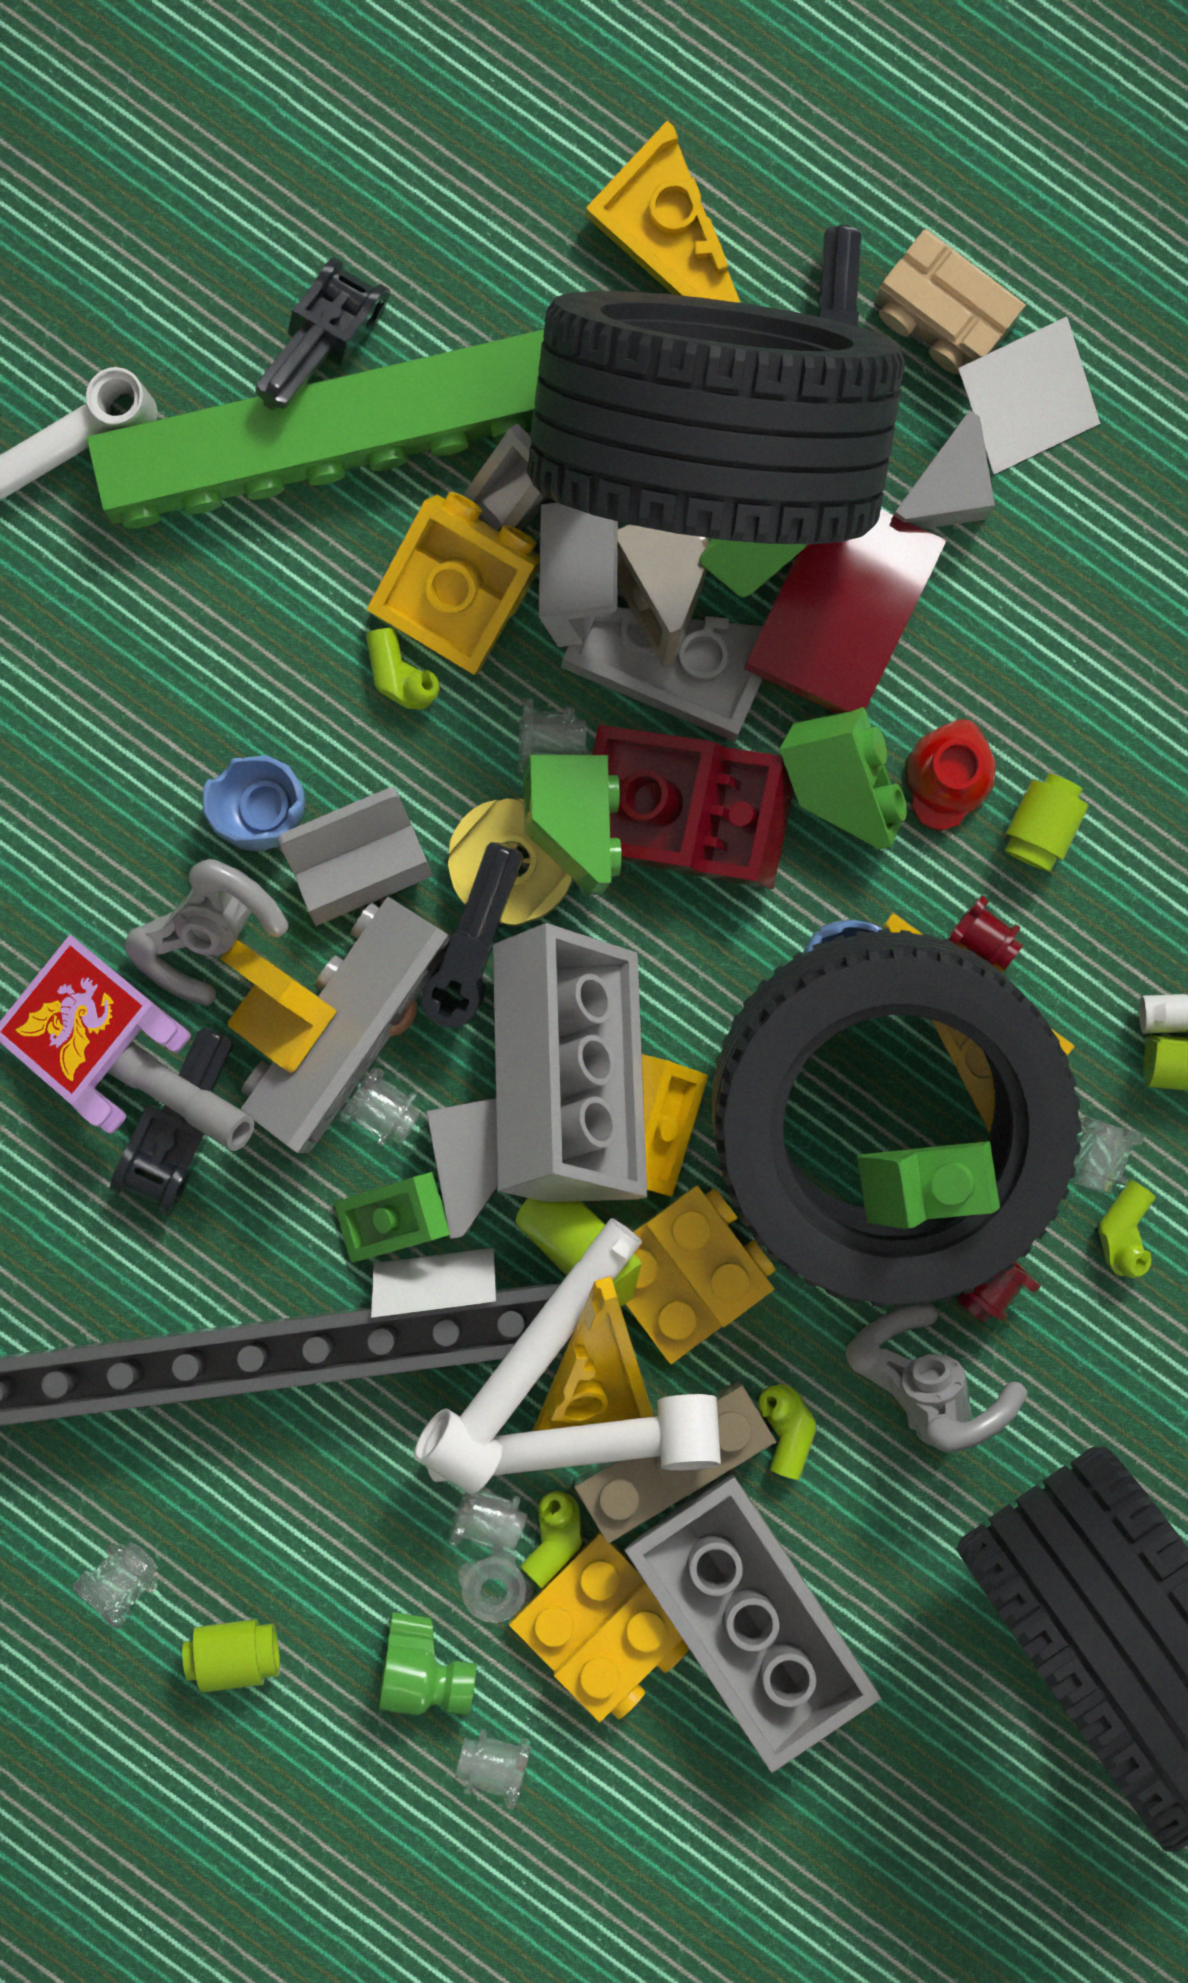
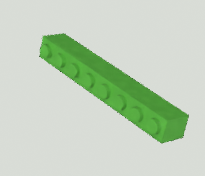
[86,330,544,529]

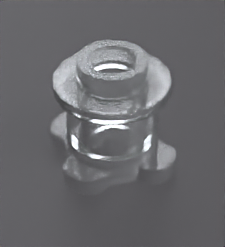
[518,698,586,773]
[338,1067,422,1148]
[1074,1117,1144,1194]
[447,1489,527,1558]
[73,1542,158,1629]
[458,1545,533,1623]
[455,1729,531,1810]

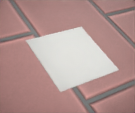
[958,317,1100,474]
[371,1248,496,1318]

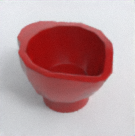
[905,719,996,831]

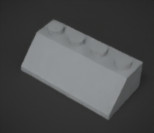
[241,896,451,1153]
[493,923,647,1202]
[625,1470,881,1773]

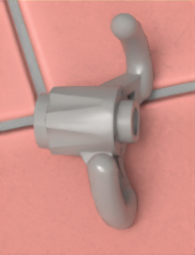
[124,859,289,1006]
[845,1303,1028,1453]

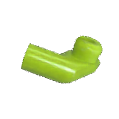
[366,628,440,710]
[1098,1180,1156,1278]
[758,1384,817,1480]
[519,1491,582,1589]

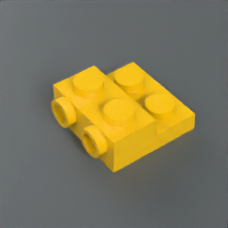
[366,492,540,675]
[626,1185,776,1365]
[509,1531,689,1723]

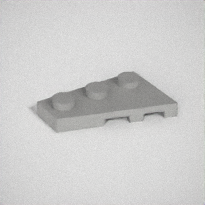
[561,607,765,742]

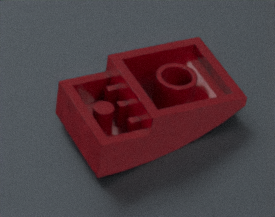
[743,509,946,713]
[592,725,794,890]

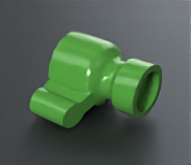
[378,1612,477,1716]

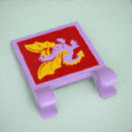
[0,935,191,1134]

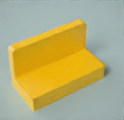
[220,939,337,1073]
[642,1054,709,1197]

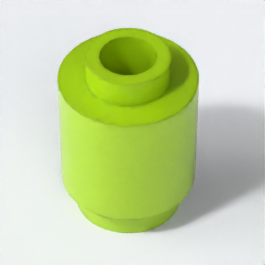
[1004,773,1089,873]
[182,1619,280,1693]

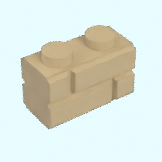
[874,228,1026,374]

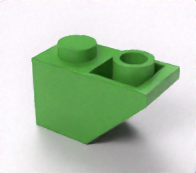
[779,707,907,849]
[523,755,621,895]

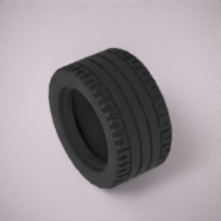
[527,291,905,544]
[711,929,1082,1308]
[956,1446,1188,1852]

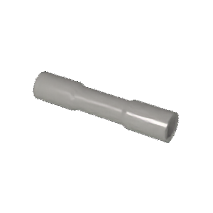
[107,1042,254,1151]

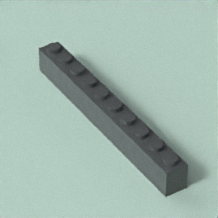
[0,1281,572,1426]

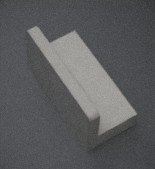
[539,502,618,647]
[277,787,433,926]

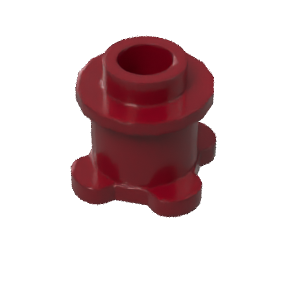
[946,895,1023,973]
[956,1261,1041,1323]

